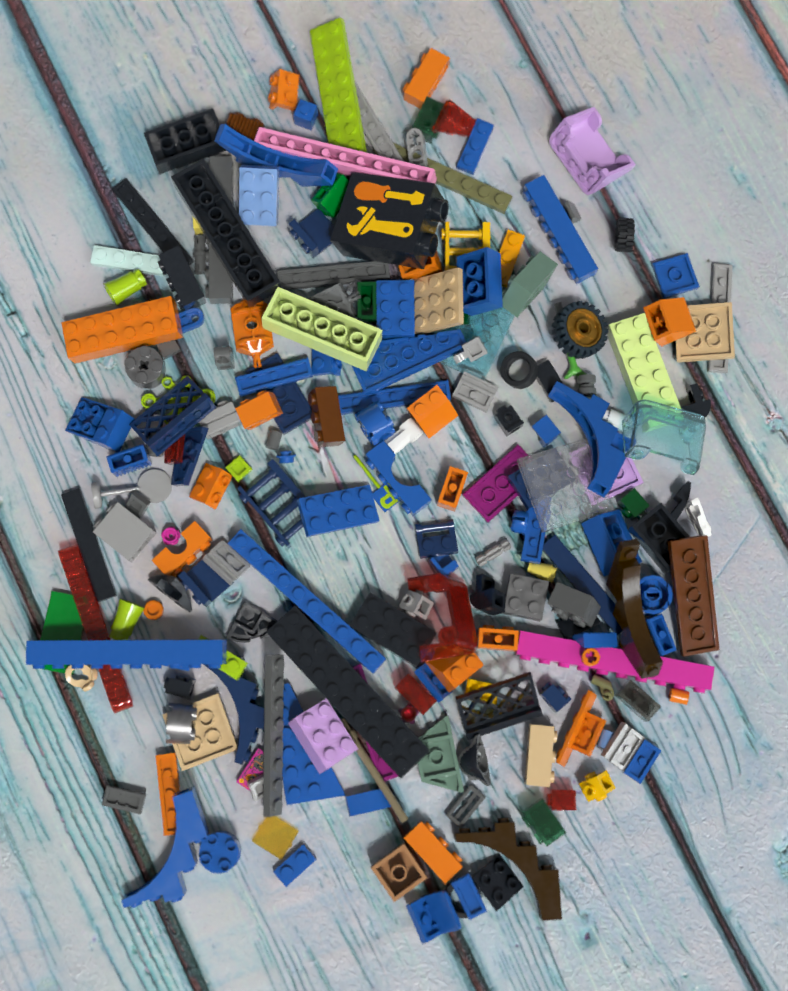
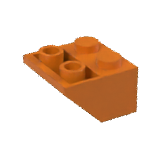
[643,297,696,347]

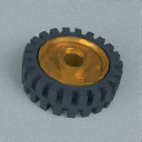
[552,301,608,359]

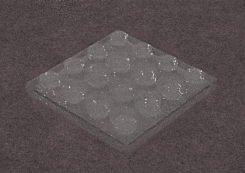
[517,438,614,533]

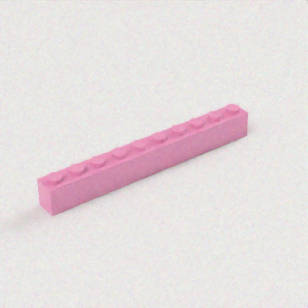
[254,127,437,183]

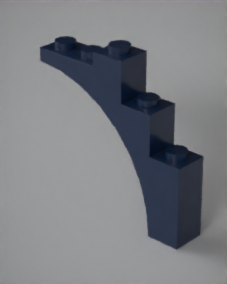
[203,653,265,765]

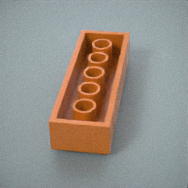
[61,296,184,364]

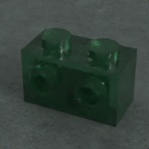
[412,97,448,144]
[522,798,566,847]

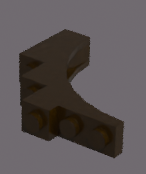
[454,818,562,921]

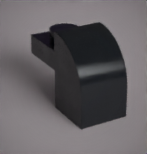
[681,383,711,429]
[470,574,506,615]

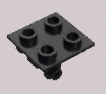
[472,854,524,911]

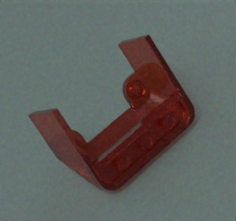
[407,573,478,662]

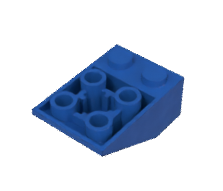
[65,397,135,453]

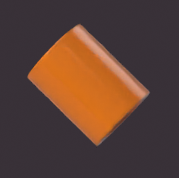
[668,688,689,705]

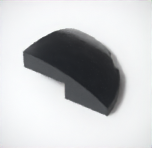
[148,575,192,613]
[226,601,277,643]

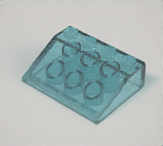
[439,307,515,381]

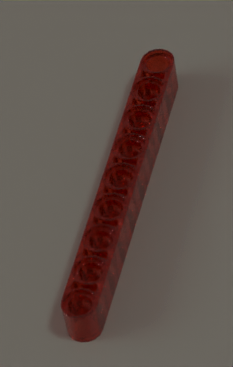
[58,544,133,714]

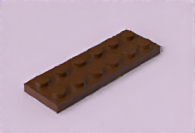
[668,534,720,657]

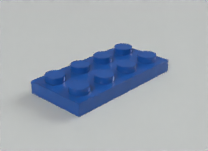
[297,485,380,538]

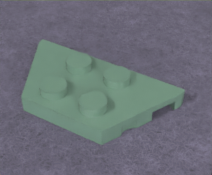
[418,716,464,793]

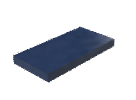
[245,352,312,435]

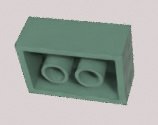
[502,251,558,318]

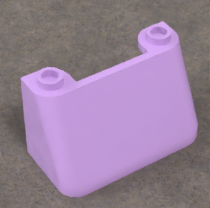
[550,107,636,195]

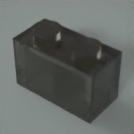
[614,680,661,722]

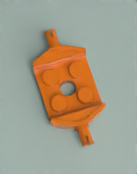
[230,299,274,368]

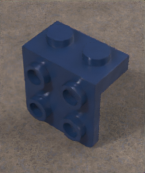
[288,209,334,259]
[178,560,234,607]

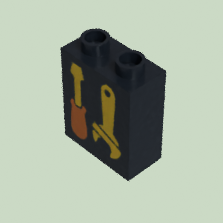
[330,172,449,269]

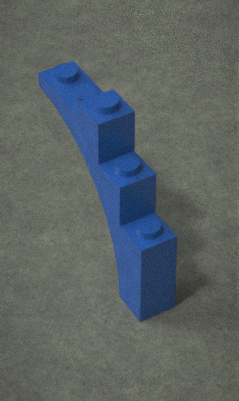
[214,124,338,187]
[548,381,627,498]
[121,786,209,908]

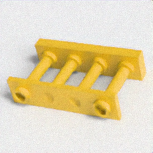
[441,222,490,271]

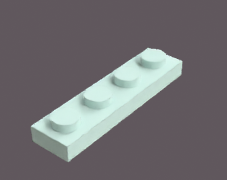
[90,245,165,277]

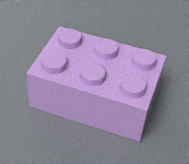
[288,698,358,774]

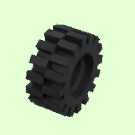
[614,218,635,252]

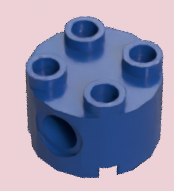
[354,401,396,446]
[640,575,673,616]
[199,831,241,874]

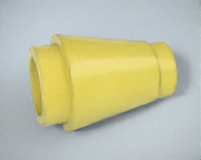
[527,563,557,582]

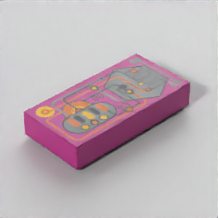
[237,748,264,791]

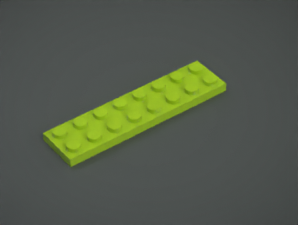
[310,17,367,153]

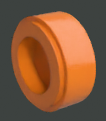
[144,600,164,620]

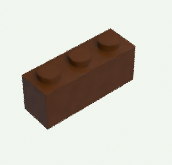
[308,386,346,448]

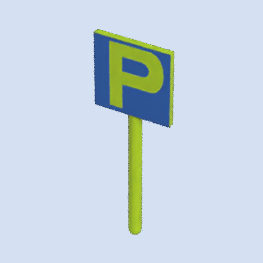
[353,455,400,513]

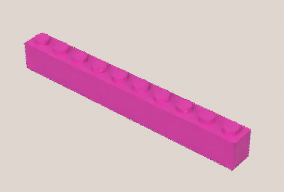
[515,631,715,694]

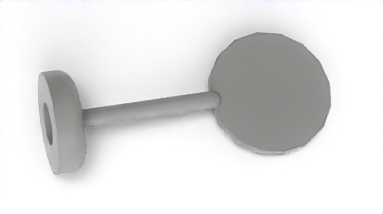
[91,469,172,509]

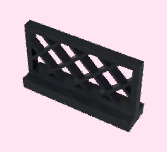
[455,672,543,740]

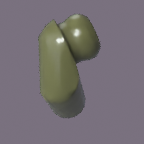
[590,674,614,701]

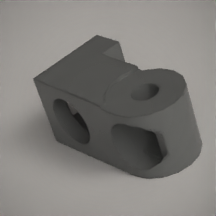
[214,345,235,370]

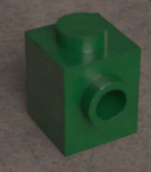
[617,488,650,520]

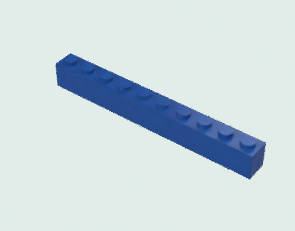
[228,529,386,675]
[26,640,227,669]

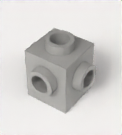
[399,589,434,620]

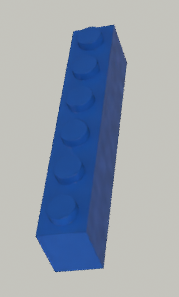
[522,175,598,284]

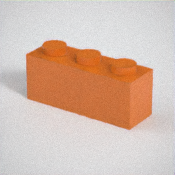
[403,48,450,110]
[404,821,463,884]

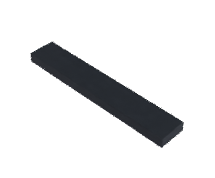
[112,178,194,266]
[61,488,117,603]

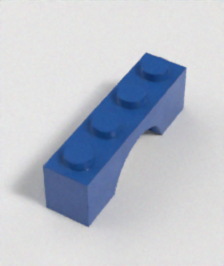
[365,440,432,516]

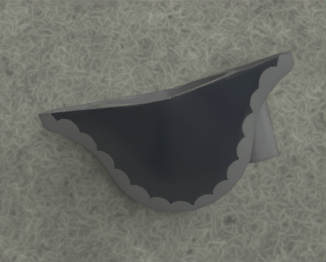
[458,734,491,786]

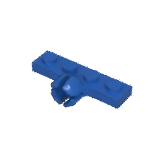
[511,495,552,564]

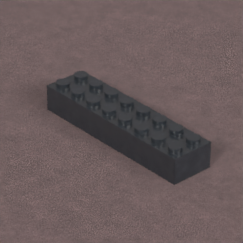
[171,158,281,308]

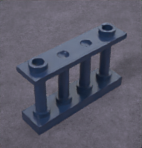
[237,459,306,549]

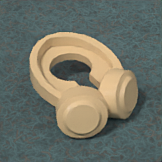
[65,665,98,692]

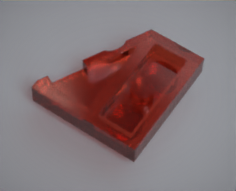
[432,100,476,137]

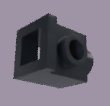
[494,405,524,437]
[164,675,196,699]

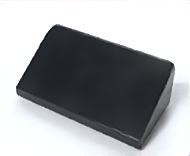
[556,617,601,639]

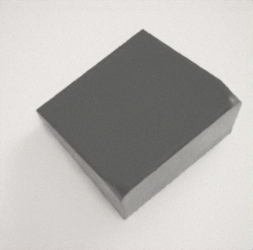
[563,201,582,224]

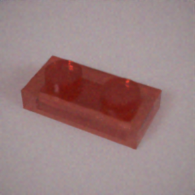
[164,434,185,465]

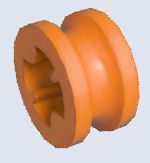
[581,648,600,666]

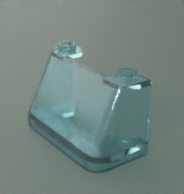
[622,400,706,475]

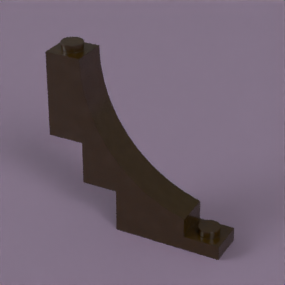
[606,539,663,679]

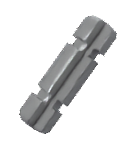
[476,540,511,566]

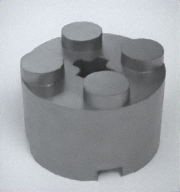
[124,346,166,389]
[166,703,197,744]

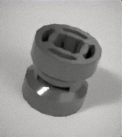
[577,374,597,397]

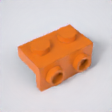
[268,69,299,111]
[189,463,232,509]

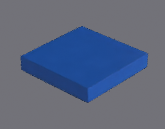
[651,253,700,299]

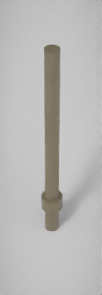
[341,718,408,823]

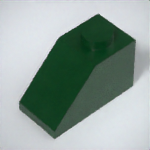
[357,282,377,324]

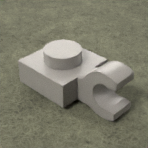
[453,335,488,364]

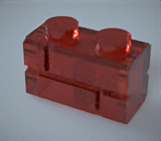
[394,674,437,715]

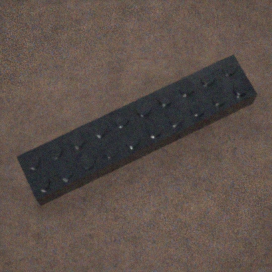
[266,606,430,779]

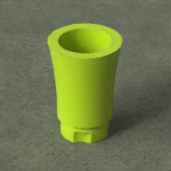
[103,269,147,306]
[109,598,145,640]

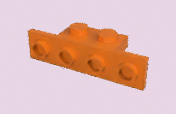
[556,690,606,767]

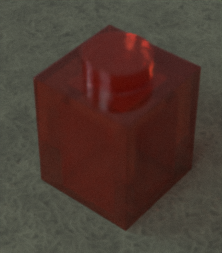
[546,789,576,811]

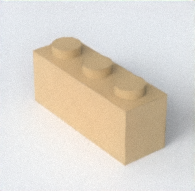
[524,724,557,787]

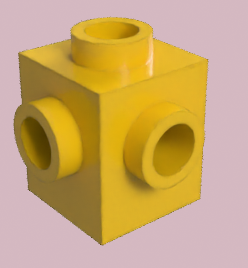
[579,770,616,802]

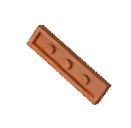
[155,753,181,836]

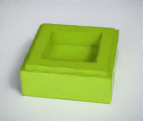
[225,455,252,482]

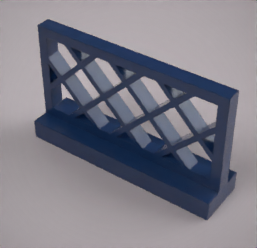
[129,376,216,457]

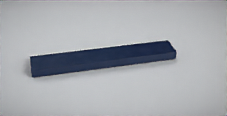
[542,535,623,635]

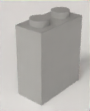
[93,502,156,563]

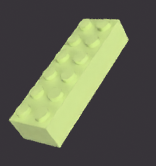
[262,287,383,371]
[607,313,685,434]

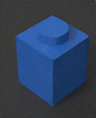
[293,99,318,131]

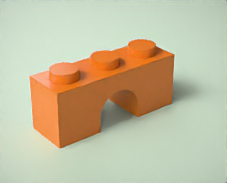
[152,521,212,577]

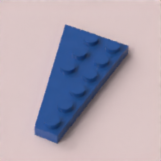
[352,329,466,396]
[282,683,346,805]

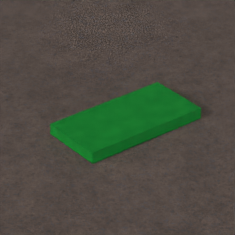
[40,591,91,675]

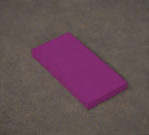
[462,445,534,523]

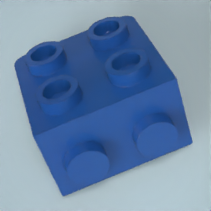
[406,890,461,944]

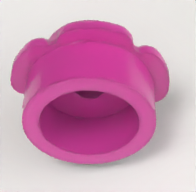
[161,526,181,545]

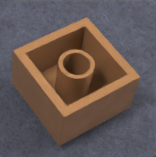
[371,842,427,902]

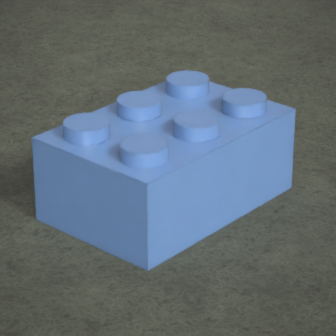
[239,165,279,226]

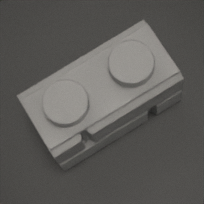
[199,400,242,440]

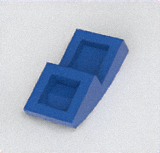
[345,789,391,817]

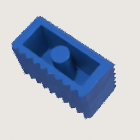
[106,444,152,477]

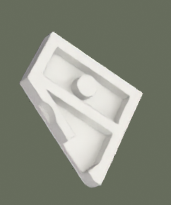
[684,498,712,537]

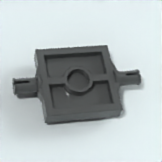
[307,282,361,318]

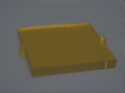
[252,816,299,860]

